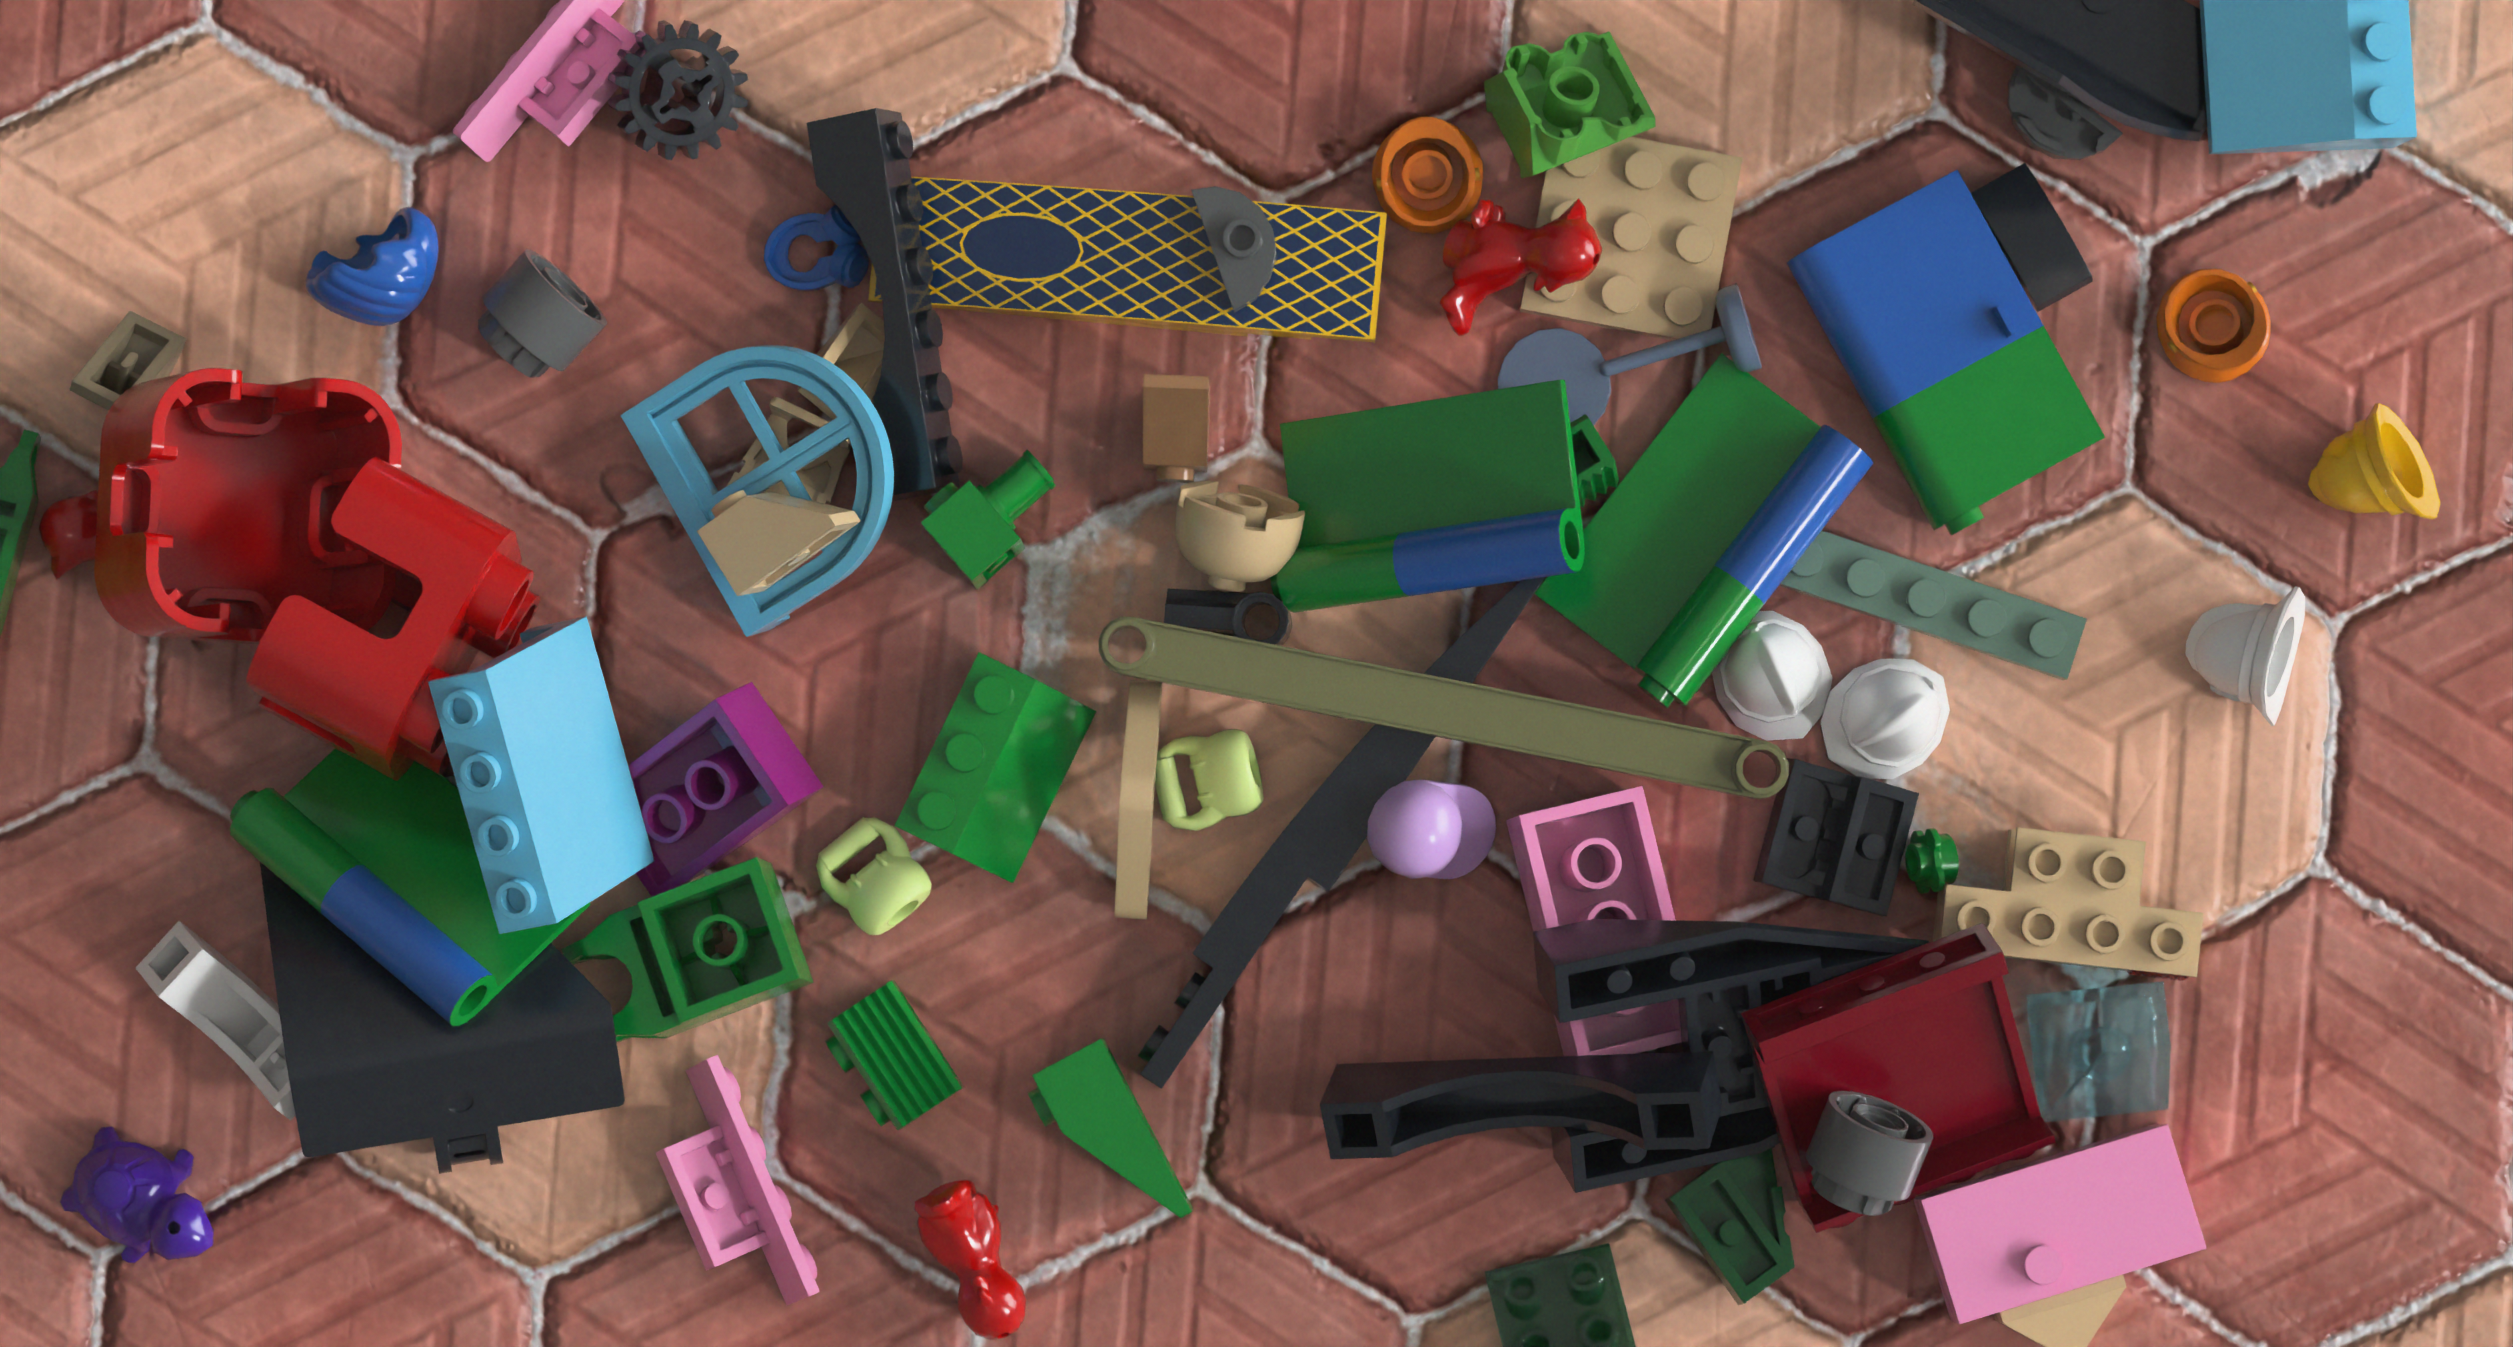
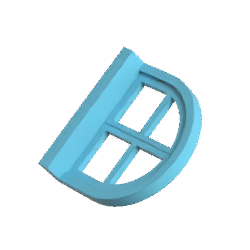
[620,345,894,637]

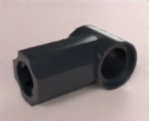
[1164,588,1292,646]

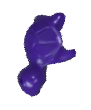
[60,1126,214,1263]

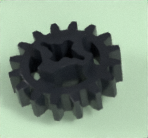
[608,20,748,160]

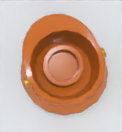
[1372,117,1484,234]
[2156,269,2270,383]

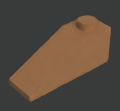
[1143,374,1210,483]

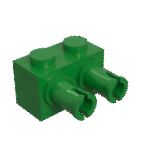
[921,449,1056,590]

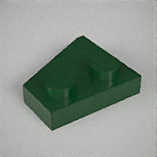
[1665,1146,1795,1305]

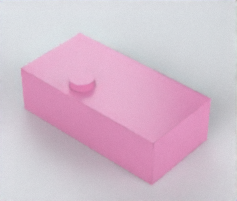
[1506,786,1682,1056]
[1913,1123,2207,1324]

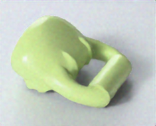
[1155,729,1264,831]
[816,817,932,935]

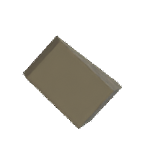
[70,311,186,410]

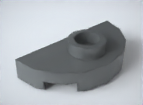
[2007,65,2123,160]
[1191,186,1277,313]

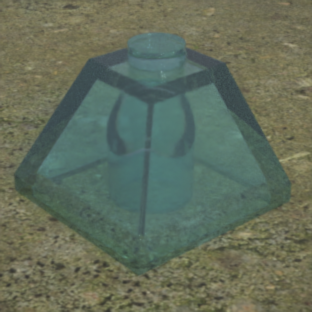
[2026,981,2171,1122]

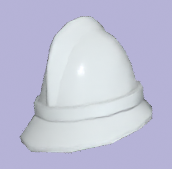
[2185,586,2305,726]
[1712,611,1833,741]
[1820,659,1950,779]

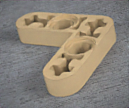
[1115,680,1162,920]

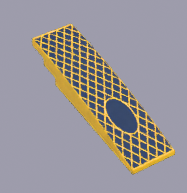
[868,177,1387,343]

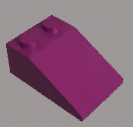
[628,682,824,897]

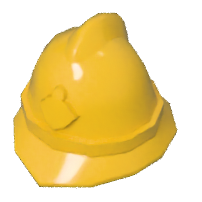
[2308,403,2440,520]

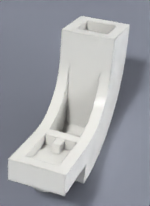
[136,921,295,1121]

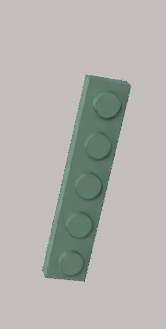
[1779,531,2087,680]

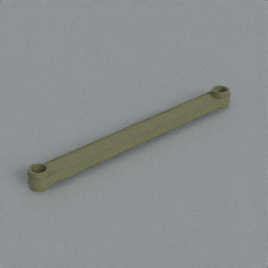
[1099,617,1789,799]

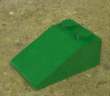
[1028,1039,1193,1218]

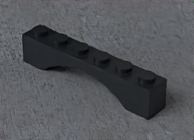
[807,108,963,501]
[1320,1051,1722,1159]

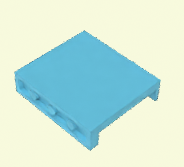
[428,616,655,934]

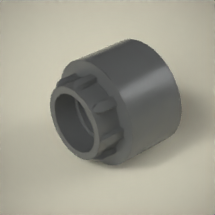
[478,249,607,378]
[1806,1091,1933,1216]

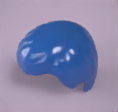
[305,207,439,326]

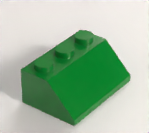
[894,652,1097,883]

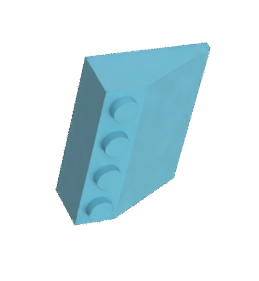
[2199,0,2417,154]

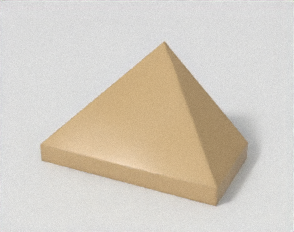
[798,303,885,420]
[1994,1274,2126,1347]

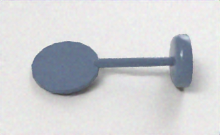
[1497,283,1762,425]

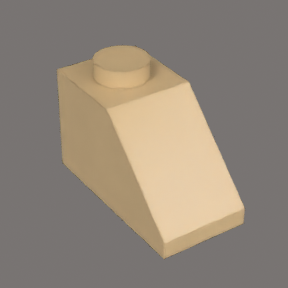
[697,490,861,596]

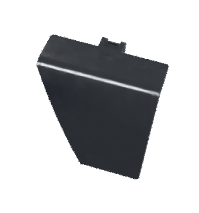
[1913,0,2207,141]
[260,862,625,1174]

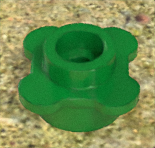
[1905,828,1959,894]

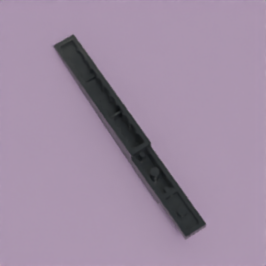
[1138,577,1545,1089]

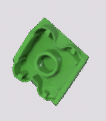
[1484,31,1656,178]

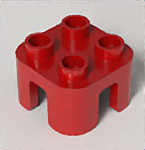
[94,368,402,644]
[246,457,540,781]

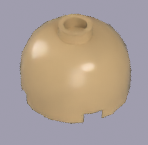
[1175,481,1305,591]

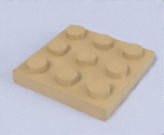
[1519,137,1743,340]

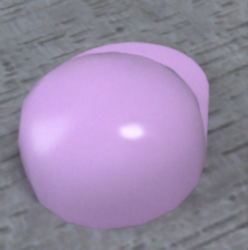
[1367,779,1496,879]

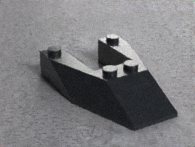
[1533,919,1929,1193]

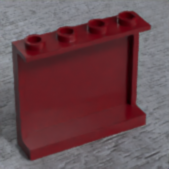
[1741,923,2056,1233]

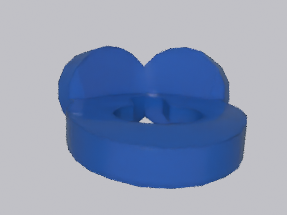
[764,205,869,291]

